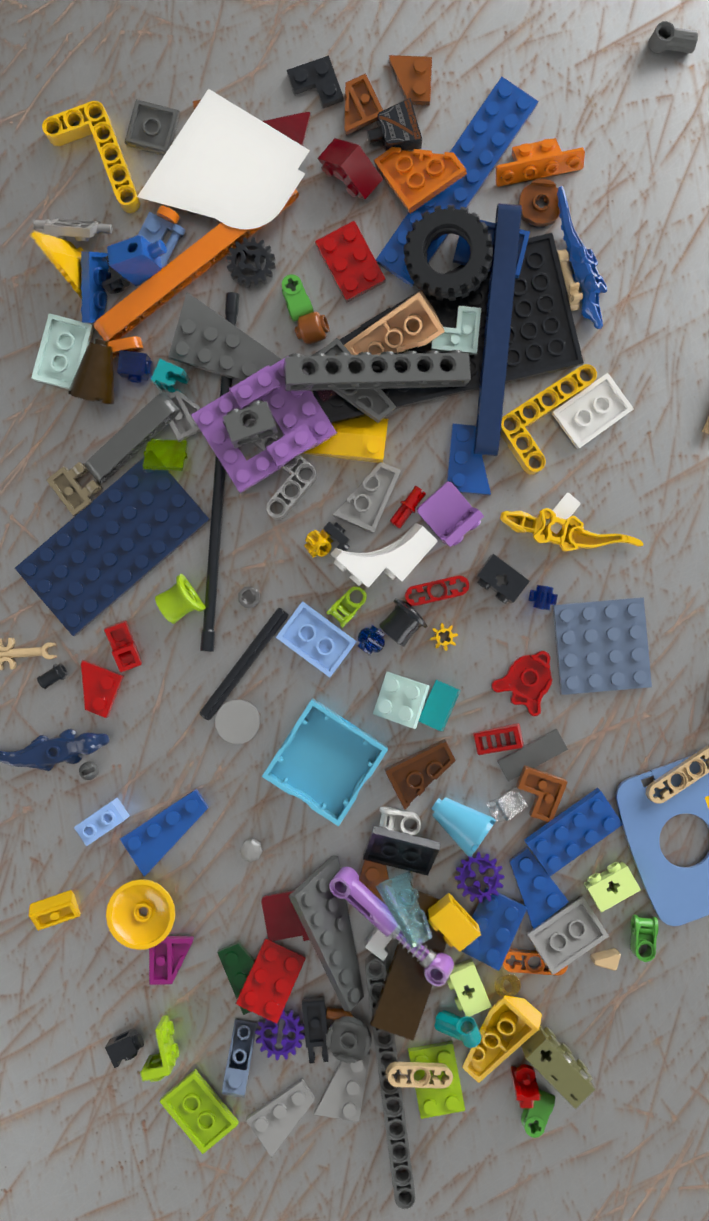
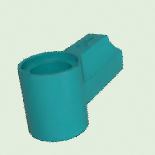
[434,1010,482,1048]

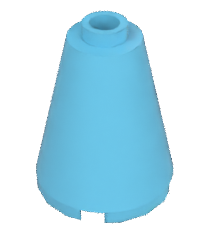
[431,797,497,857]

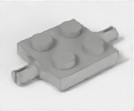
[33,218,112,241]

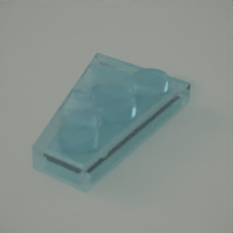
[376,871,432,949]

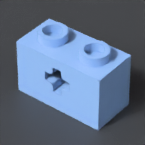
[74,797,130,846]

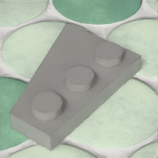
[333,462,401,533]
[246,1078,315,1158]

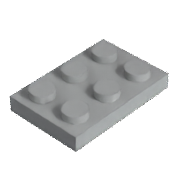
[526,897,609,975]

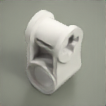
[378,807,421,835]

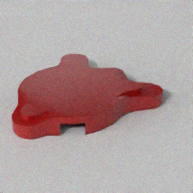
[491,651,552,716]

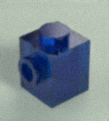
[117,350,153,383]

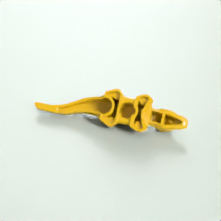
[500,508,644,552]

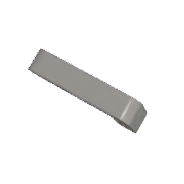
[244,419,317,520]

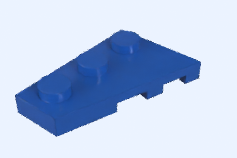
[509,847,569,929]

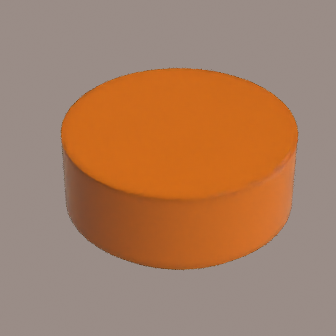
[156,206,180,224]

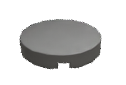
[215,699,260,744]

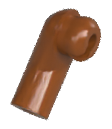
[327,1008,355,1020]

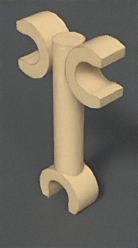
[557,249,583,312]
[0,638,57,670]

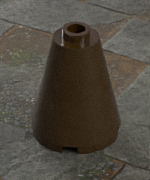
[68,338,115,404]

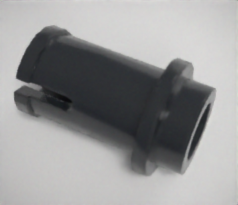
[37,663,68,689]

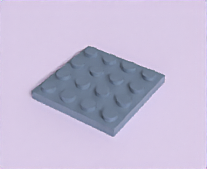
[553,597,652,695]

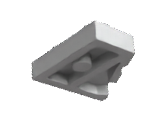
[168,390,201,442]

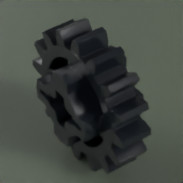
[226,237,276,288]

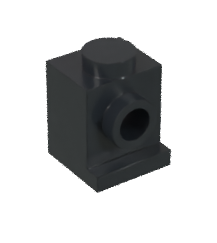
[105,1028,144,1069]

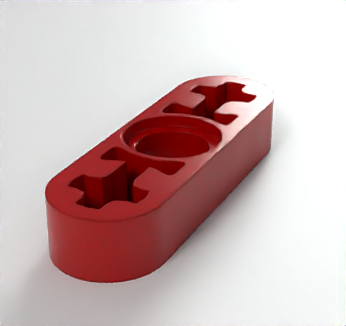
[405,575,469,606]

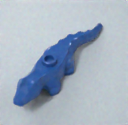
[557,186,608,329]

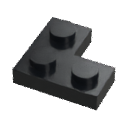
[287,55,344,108]

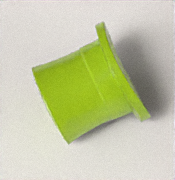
[155,574,206,624]

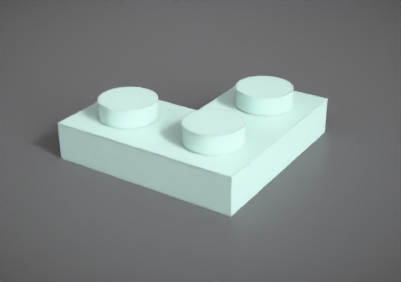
[431,306,481,355]

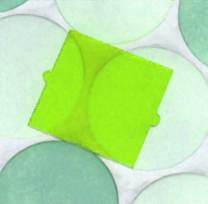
[143,439,188,471]

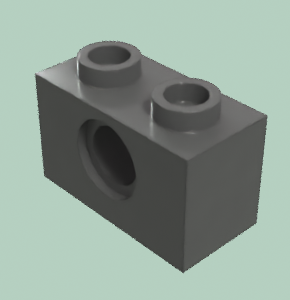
[223,401,278,448]

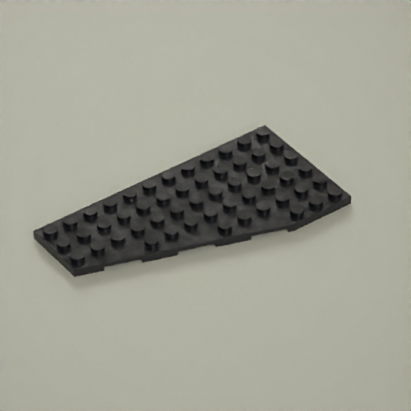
[309,233,584,424]

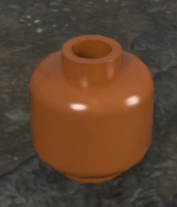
[295,311,330,345]

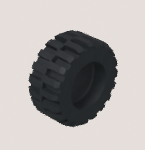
[404,205,493,301]

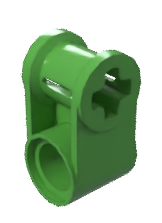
[282,274,314,322]
[630,915,659,962]
[521,1089,555,1138]

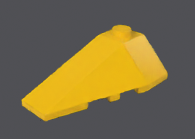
[30,231,84,299]
[462,995,542,1083]

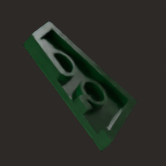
[217,941,255,1015]

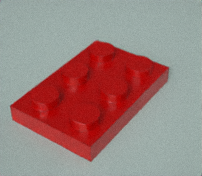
[315,220,386,303]
[235,939,306,1024]

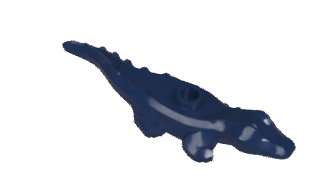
[0,729,110,771]

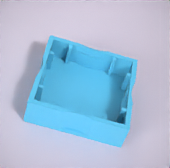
[262,698,388,827]

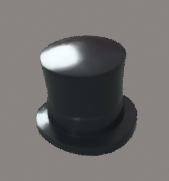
[379,598,428,647]

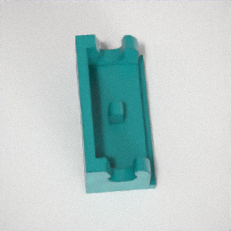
[151,359,190,393]
[418,680,461,731]

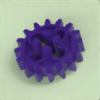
[455,852,505,904]
[255,1008,305,1060]

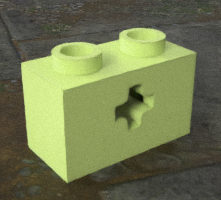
[583,862,641,913]
[447,958,492,1016]

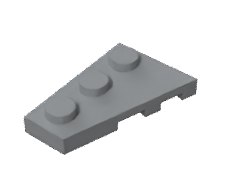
[314,1051,370,1122]

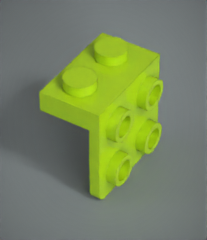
[140,1015,179,1082]

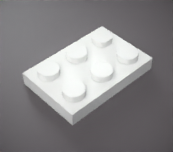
[551,373,634,450]

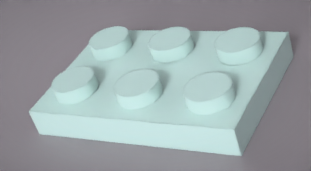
[31,313,94,389]

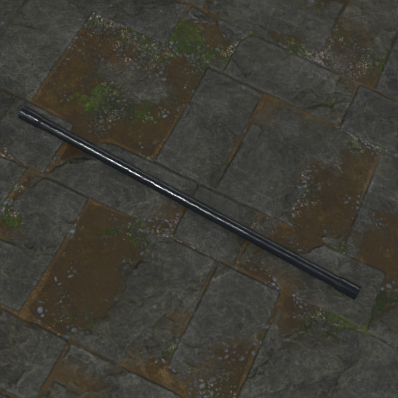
[200,292,240,652]

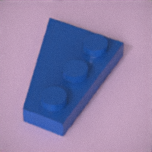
[80,251,111,323]
[447,423,491,496]

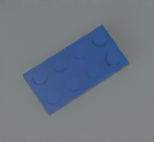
[524,787,623,876]

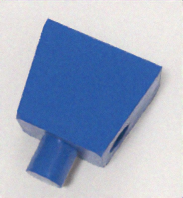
[107,235,167,286]

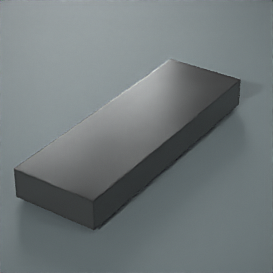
[497,729,568,782]

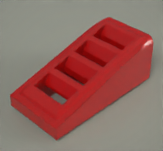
[473,723,524,755]

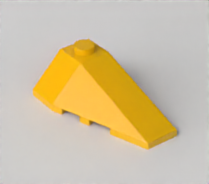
[301,416,388,463]

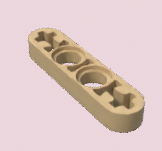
[646,745,709,804]

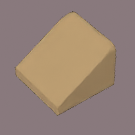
[590,948,621,971]

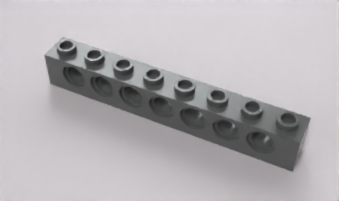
[284,350,471,391]

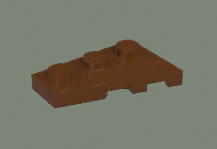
[384,739,456,810]

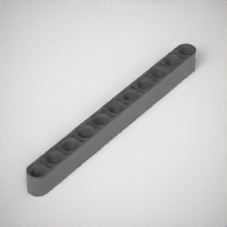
[365,954,415,1209]

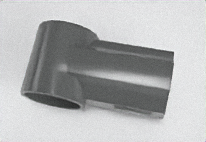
[648,21,698,53]

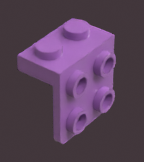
[417,481,484,547]

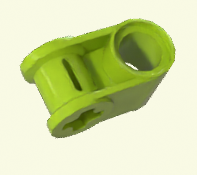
[326,587,367,628]

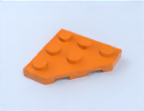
[373,147,467,214]

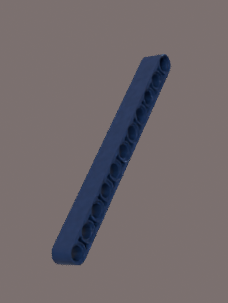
[474,203,522,456]

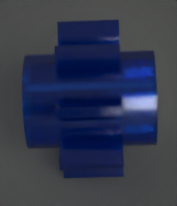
[528,585,558,610]
[358,625,385,655]

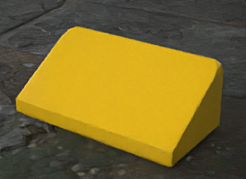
[28,890,81,931]

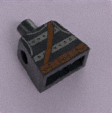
[367,98,422,152]

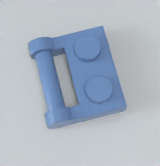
[138,212,186,268]

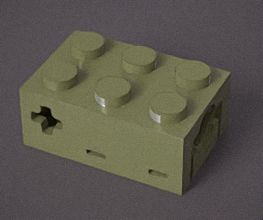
[521,1025,595,1109]

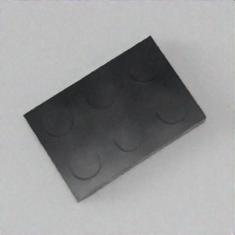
[363,826,440,876]

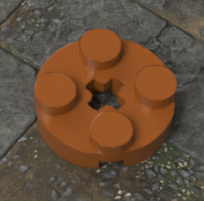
[518,179,560,227]

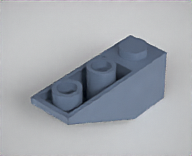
[222,1019,257,1098]

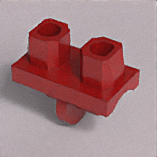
[511,1064,540,1108]

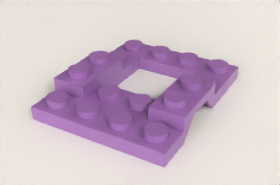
[191,358,337,493]

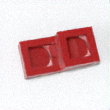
[104,620,142,673]

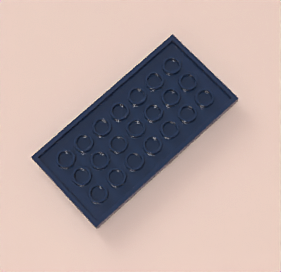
[15,451,210,636]

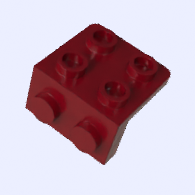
[261,890,310,942]

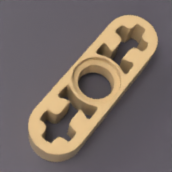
[386,1062,453,1088]

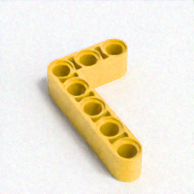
[42,101,140,214]
[500,364,597,475]

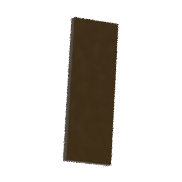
[370,890,447,1041]

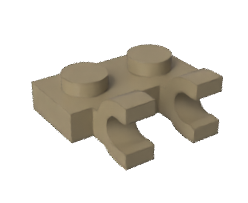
[46,462,103,516]

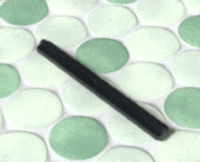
[199,608,289,721]

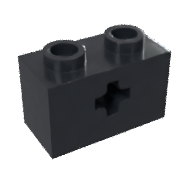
[475,554,530,604]

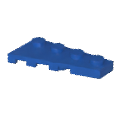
[120,789,209,877]

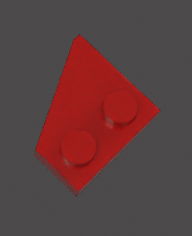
[81,660,124,718]

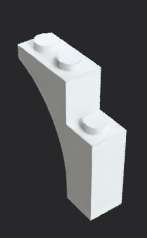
[330,523,438,588]

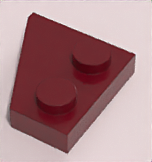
[262,112,311,146]

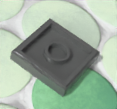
[125,99,180,155]

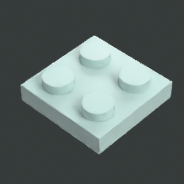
[373,672,430,729]

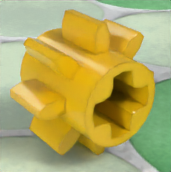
[304,529,333,558]
[430,623,458,651]

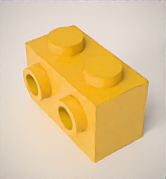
[428,893,481,952]

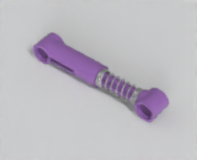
[329,867,454,986]

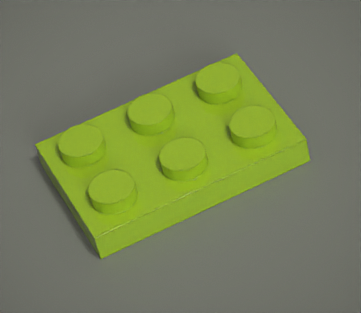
[408,1040,465,1119]
[159,1069,239,1154]

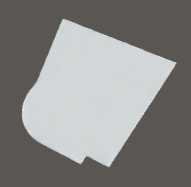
[137,89,310,229]

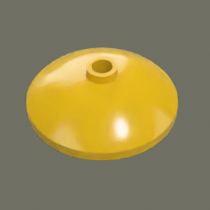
[106,879,175,950]

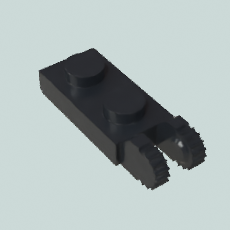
[302,997,329,1064]

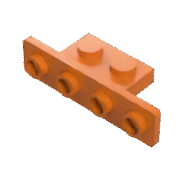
[496,138,585,187]

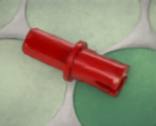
[390,486,426,528]

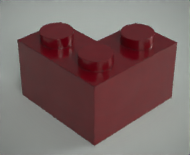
[317,138,383,200]

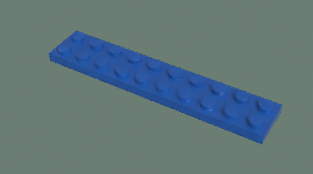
[376,77,539,287]

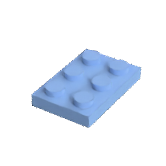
[276,601,357,678]

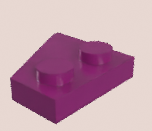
[149,936,194,985]

